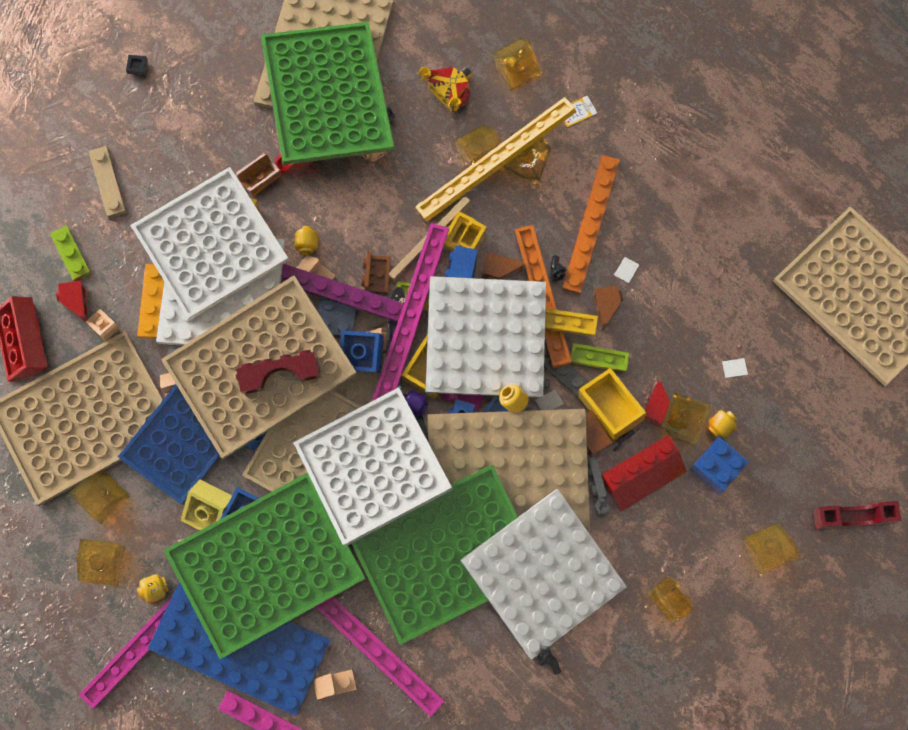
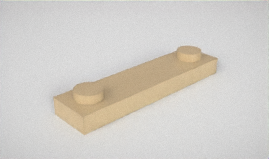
[89,146,126,219]

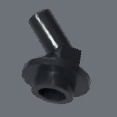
[550,255,567,281]
[537,646,561,675]

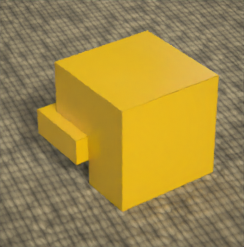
[444,211,487,252]

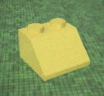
[180,480,232,530]

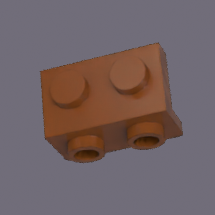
[236,153,282,196]
[361,252,391,294]

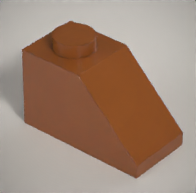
[481,252,524,280]
[593,285,623,330]
[586,410,613,458]

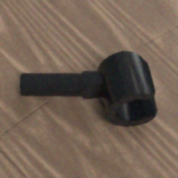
[611,429,635,451]

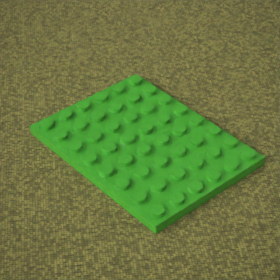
[261,22,394,165]
[352,464,518,645]
[163,472,365,659]

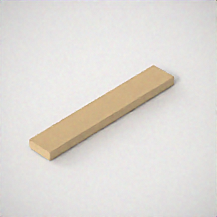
[389,196,470,285]

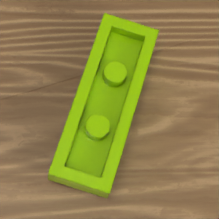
[50,225,91,281]
[570,343,629,373]

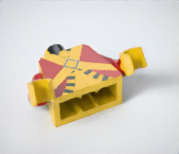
[418,66,473,112]

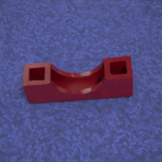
[236,350,321,395]
[813,501,902,530]

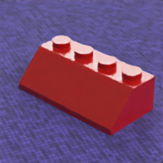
[0,296,47,382]
[601,435,687,512]

